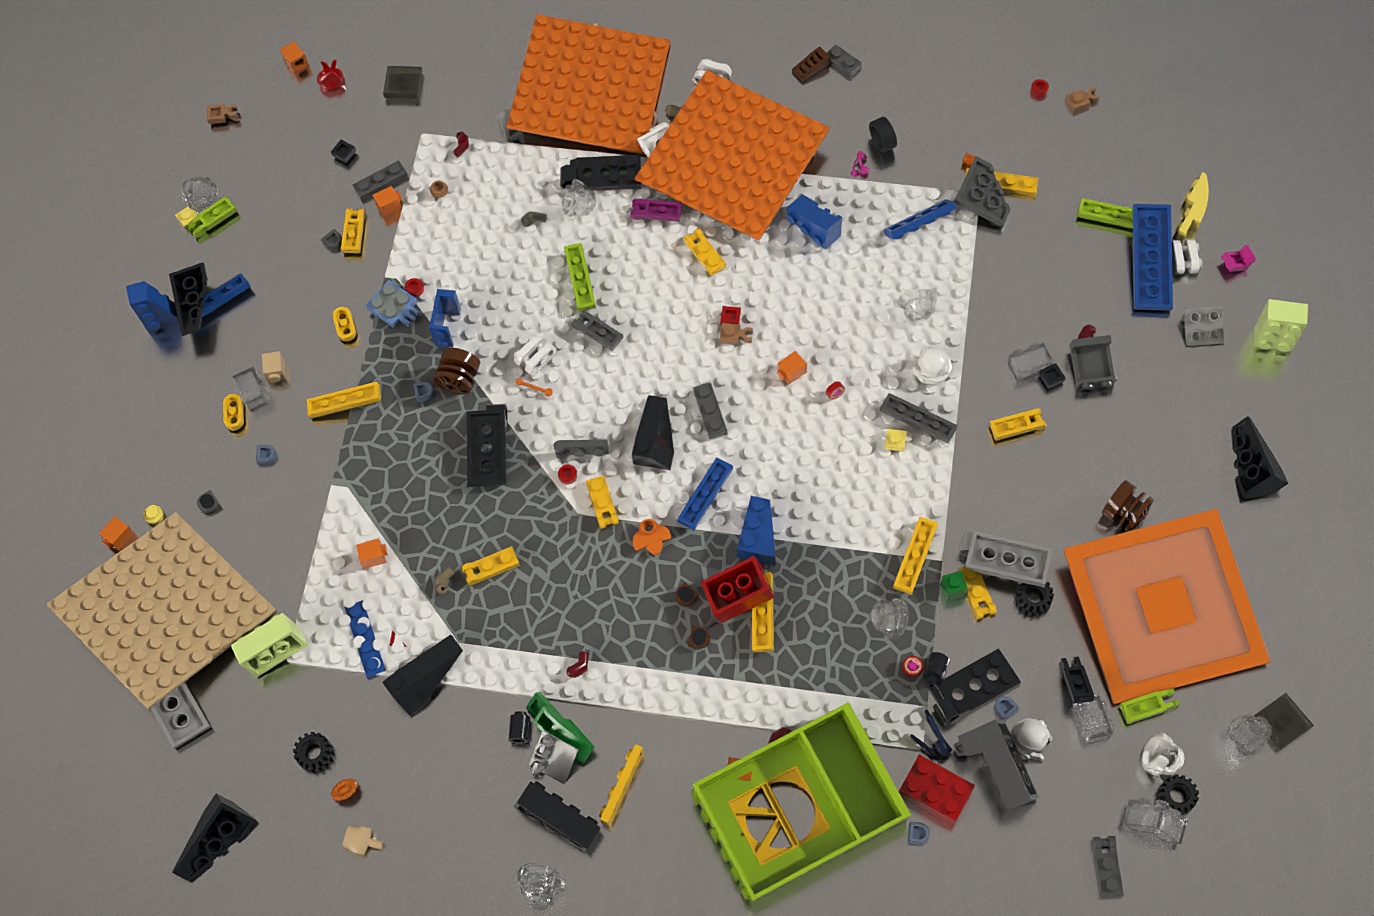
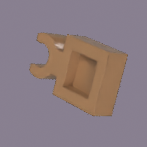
[1066,87,1100,112]
[207,104,238,124]
[720,323,753,344]

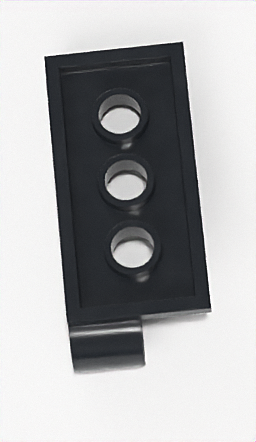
[560,155,641,192]
[467,404,508,487]
[929,648,1021,725]

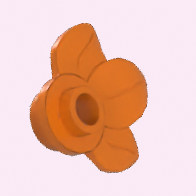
[633,519,671,555]

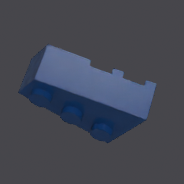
[787,194,842,250]
[126,281,179,331]
[737,496,776,566]

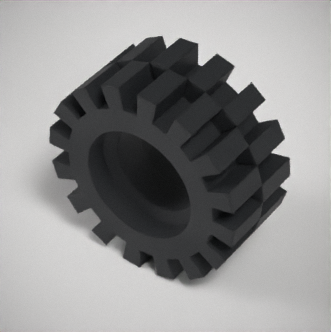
[1016,581,1054,616]
[293,732,333,772]
[1157,774,1199,816]

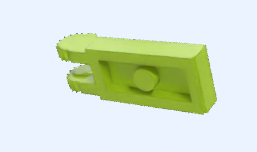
[187,196,237,238]
[1119,688,1181,724]

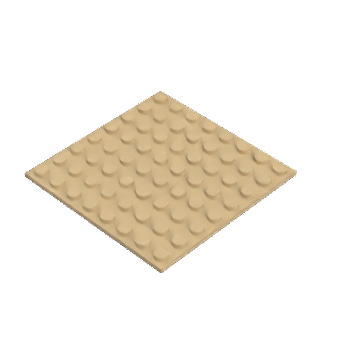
[46,512,276,710]

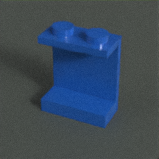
[429,289,461,348]

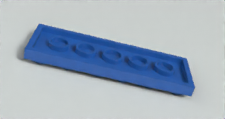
[1132,204,1173,311]

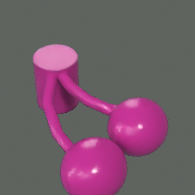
[851,151,869,177]

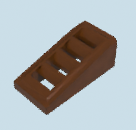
[792,46,830,82]

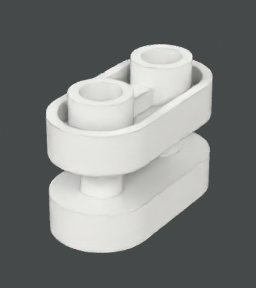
[692,59,732,84]
[1172,239,1202,275]
[514,335,556,375]

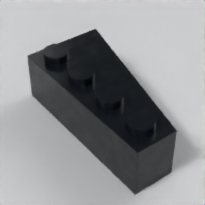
[514,781,600,851]

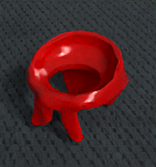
[317,60,343,90]

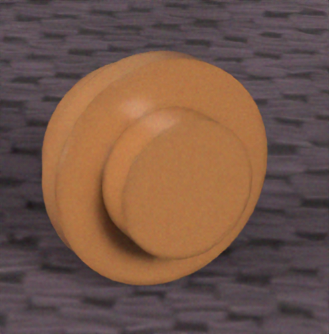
[430,180,448,198]

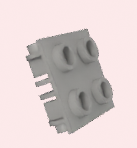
[1181,306,1224,346]
[529,730,579,784]

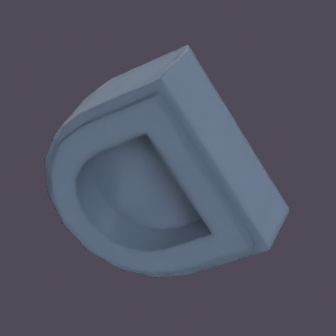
[413,382,434,403]
[256,445,277,465]
[994,696,1019,720]
[907,821,930,845]

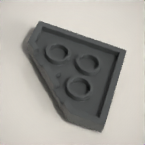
[954,156,1011,227]

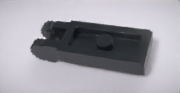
[1061,656,1094,703]

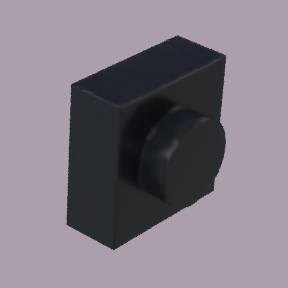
[331,139,356,163]
[1039,363,1066,389]

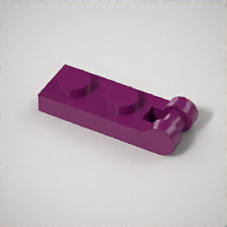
[630,199,682,222]

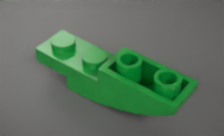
[526,692,595,762]

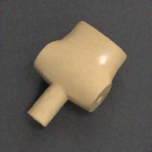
[342,825,383,855]

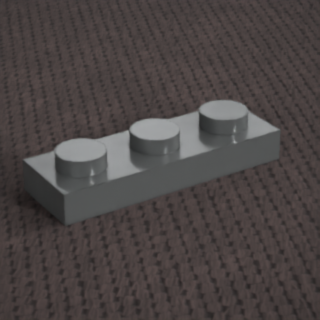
[352,160,408,201]
[693,382,727,439]

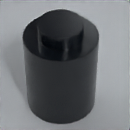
[923,652,949,685]
[508,711,530,743]

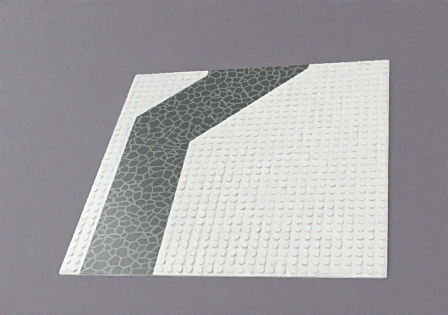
[287,134,978,751]

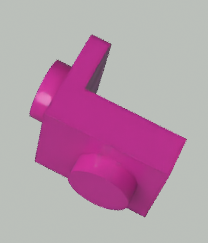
[1221,245,1256,272]

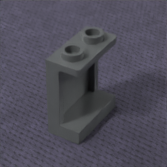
[1069,335,1118,390]

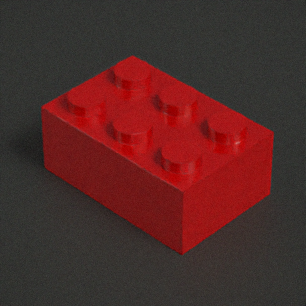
[701,556,775,624]
[899,754,975,827]

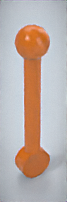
[516,378,553,396]

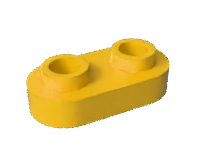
[332,307,356,341]
[223,394,244,430]

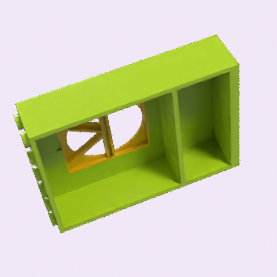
[691,702,911,904]

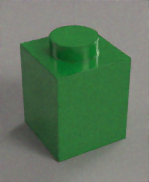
[940,571,968,602]

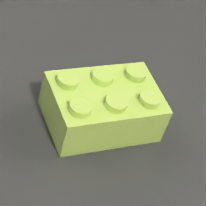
[1253,299,1308,352]
[231,613,308,677]

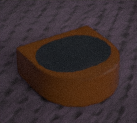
[675,582,699,607]
[688,626,710,649]

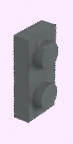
[827,44,862,77]

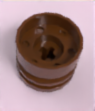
[433,347,481,395]
[1102,480,1154,532]

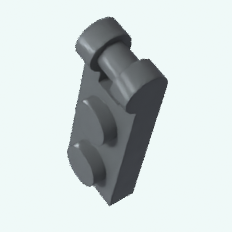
[571,310,623,351]
[553,439,609,458]
[1092,836,1124,898]

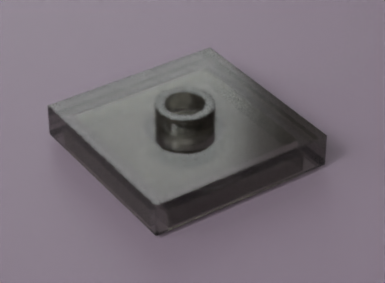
[383,66,422,99]
[1253,693,1314,750]

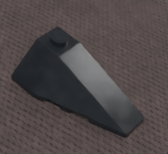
[169,262,208,336]
[632,395,674,470]
[1232,416,1289,499]
[382,635,463,716]
[172,793,256,882]

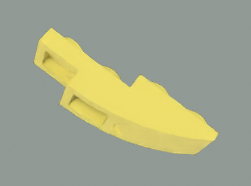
[1175,172,1209,242]

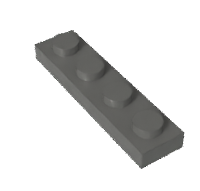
[880,393,958,444]

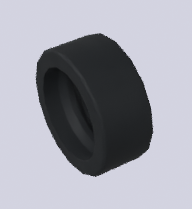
[869,116,897,153]

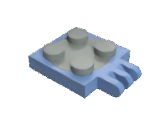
[365,280,421,328]

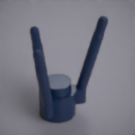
[910,710,953,759]

